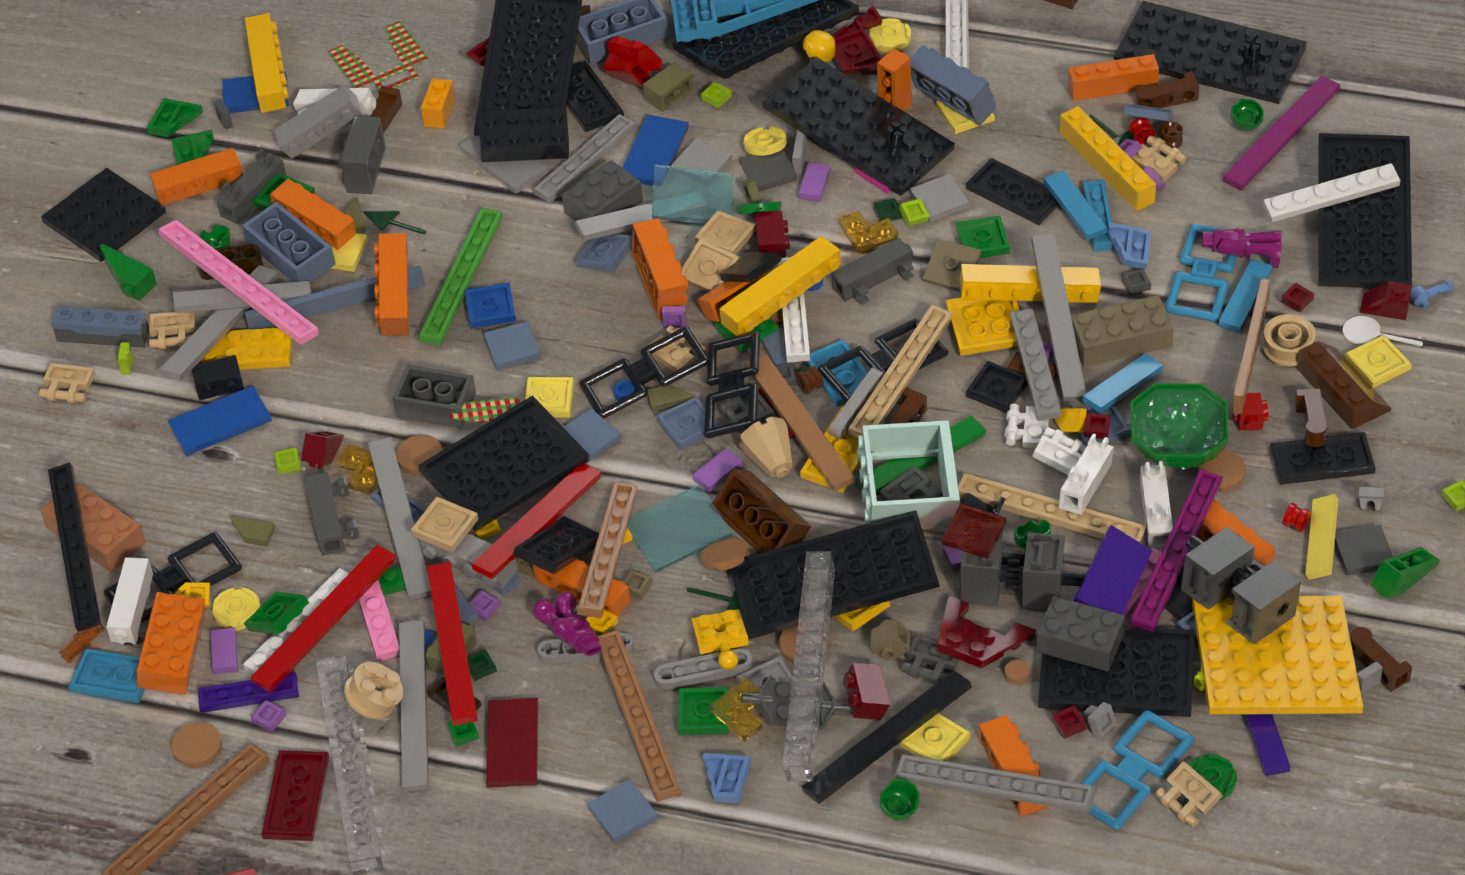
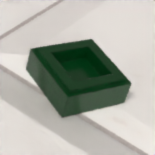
[873,198,902,224]
[467,649,497,681]

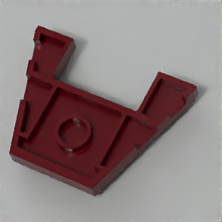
[832,6,904,74]
[937,596,1036,669]

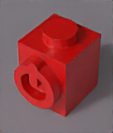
[1232,392,1269,431]

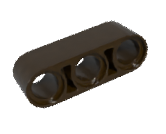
[197,244,263,280]

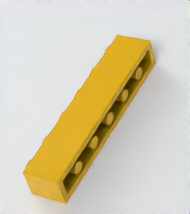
[245,13,289,113]
[1060,106,1156,211]
[719,236,841,336]
[959,264,1101,303]

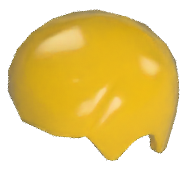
[803,30,835,62]

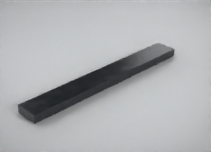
[48,462,101,632]
[801,670,972,804]

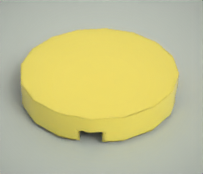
[869,18,911,53]
[743,126,787,156]
[212,587,261,630]

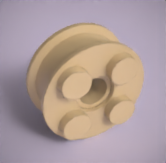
[1263,314,1316,366]
[344,661,404,720]

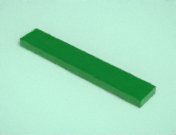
[855,415,986,495]

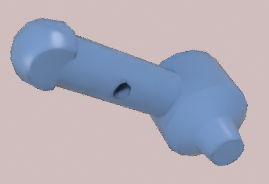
[1410,281,1454,308]

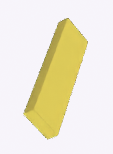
[1305,494,1339,580]

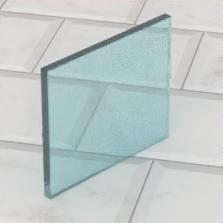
[652,164,734,225]
[627,484,732,573]

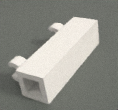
[293,88,376,126]
[1059,434,1114,515]
[1140,461,1173,548]
[106,557,153,645]

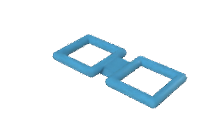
[1165,224,1237,322]
[1080,710,1195,830]

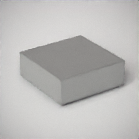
[1357,662,1383,694]

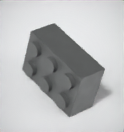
[338,115,386,195]
[562,160,643,221]
[392,365,476,428]
[1037,596,1125,672]

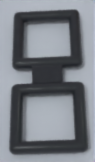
[818,318,948,403]
[579,326,710,419]
[704,331,760,439]
[104,532,242,624]

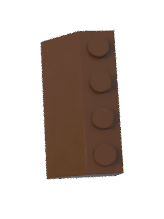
[1297,341,1391,430]
[709,469,812,553]

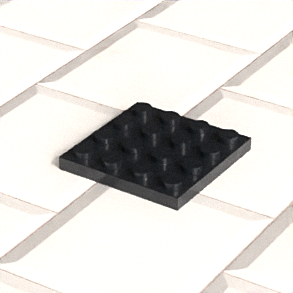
[41,168,166,262]

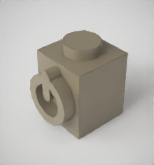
[870,619,910,661]

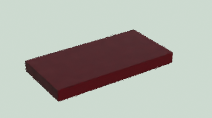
[486,698,539,788]
[262,750,330,841]

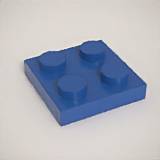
[465,283,516,329]

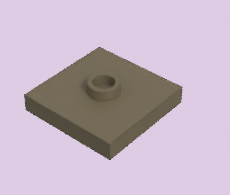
[923,239,981,292]

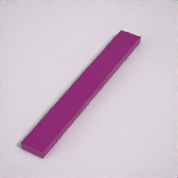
[1223,76,1340,191]
[1130,469,1223,633]

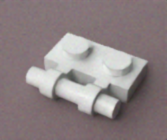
[1004,404,1049,449]
[1032,427,1087,475]

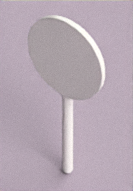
[1343,316,1423,346]

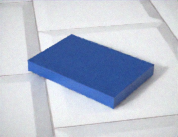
[223,71,289,113]

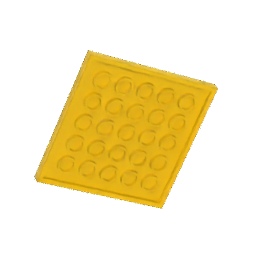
[1192,595,1363,714]

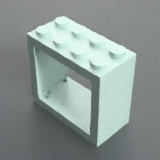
[857,420,960,529]

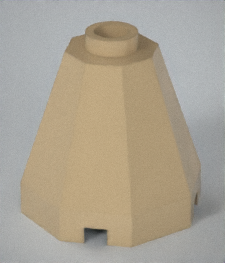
[739,417,792,478]

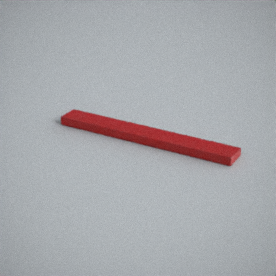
[472,464,601,579]
[250,545,397,693]
[427,561,478,726]

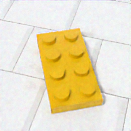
[198,328,293,370]
[800,406,885,493]

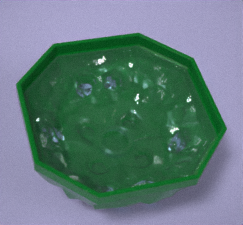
[1131,383,1229,469]

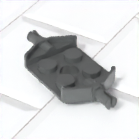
[741,675,851,730]

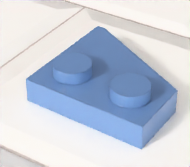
[1107,222,1152,270]
[703,753,752,804]

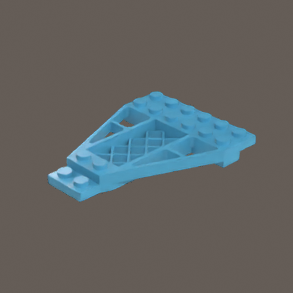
[671,0,818,42]

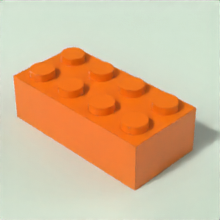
[632,218,689,320]
[374,233,409,336]
[137,592,205,695]

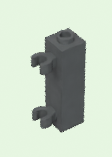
[217,148,286,224]
[831,238,914,304]
[305,472,360,556]

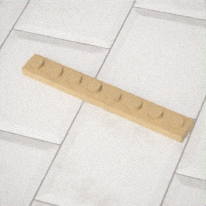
[848,305,953,438]
[958,473,1147,543]

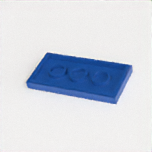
[622,114,689,187]
[168,386,272,456]

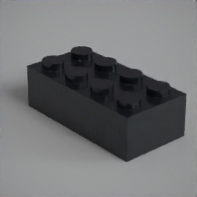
[479,107,569,162]

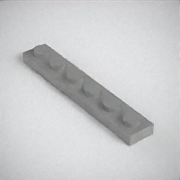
[1010,309,1061,421]

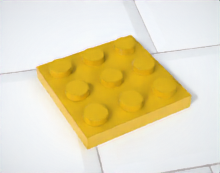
[946,298,1019,356]

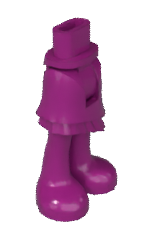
[1202,228,1282,268]
[533,592,602,657]

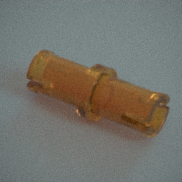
[59,624,105,663]

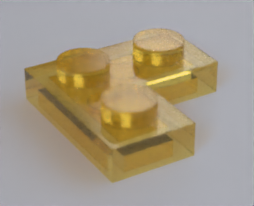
[839,211,899,253]
[337,445,378,494]
[709,678,763,742]

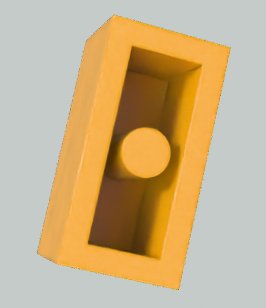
[421,78,456,129]

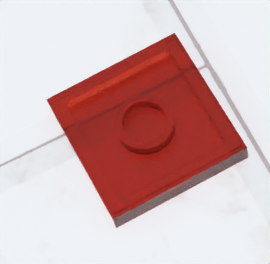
[942,504,1006,559]

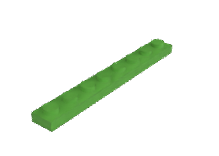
[419,208,503,346]

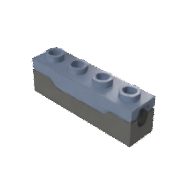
[52,307,150,348]

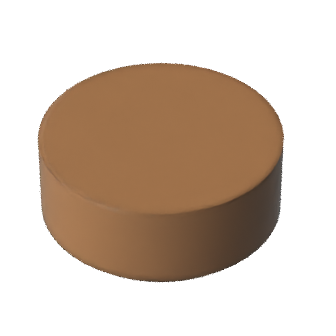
[1005,660,1030,685]

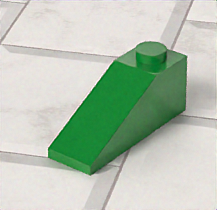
[100,243,157,301]
[1371,547,1440,599]

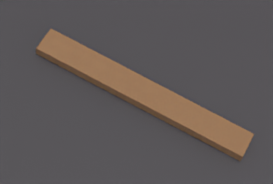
[1233,279,1270,414]
[745,354,855,491]
[577,482,638,619]
[597,630,681,802]
[101,743,269,875]

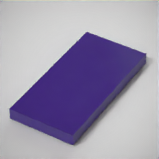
[1073,525,1153,615]

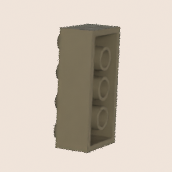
[1071,295,1174,367]

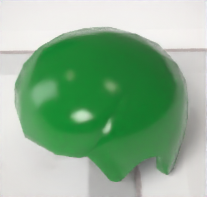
[1230,98,1264,131]
[200,225,230,249]
[1014,519,1051,550]
[879,779,920,821]

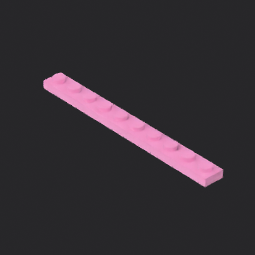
[158,220,319,345]

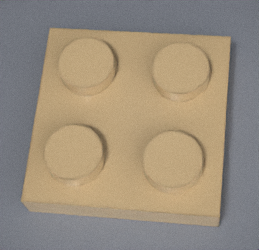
[694,211,756,255]
[681,239,740,292]
[411,497,478,553]

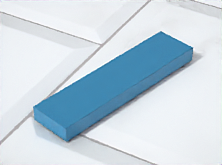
[1044,171,1107,241]
[1082,180,1116,252]
[1218,259,1273,333]
[1082,353,1163,413]

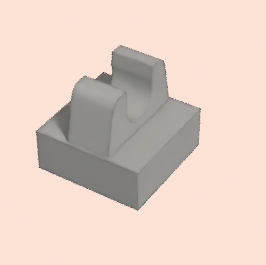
[1358,487,1384,512]
[1084,702,1116,739]

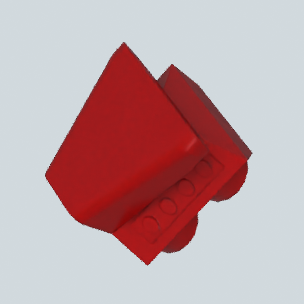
[603,36,662,89]

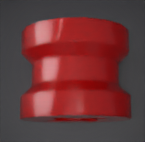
[1129,117,1156,145]
[1282,503,1311,533]

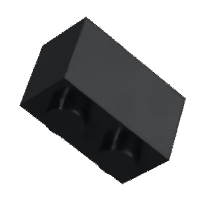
[192,355,244,401]

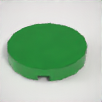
[737,201,782,215]
[1189,754,1237,801]

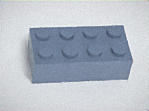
[576,0,669,64]
[911,45,997,126]
[242,202,336,283]

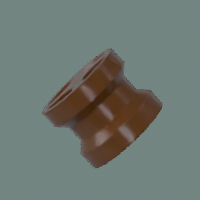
[1161,121,1183,148]
[796,366,824,395]

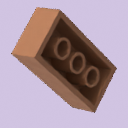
[41,481,146,573]

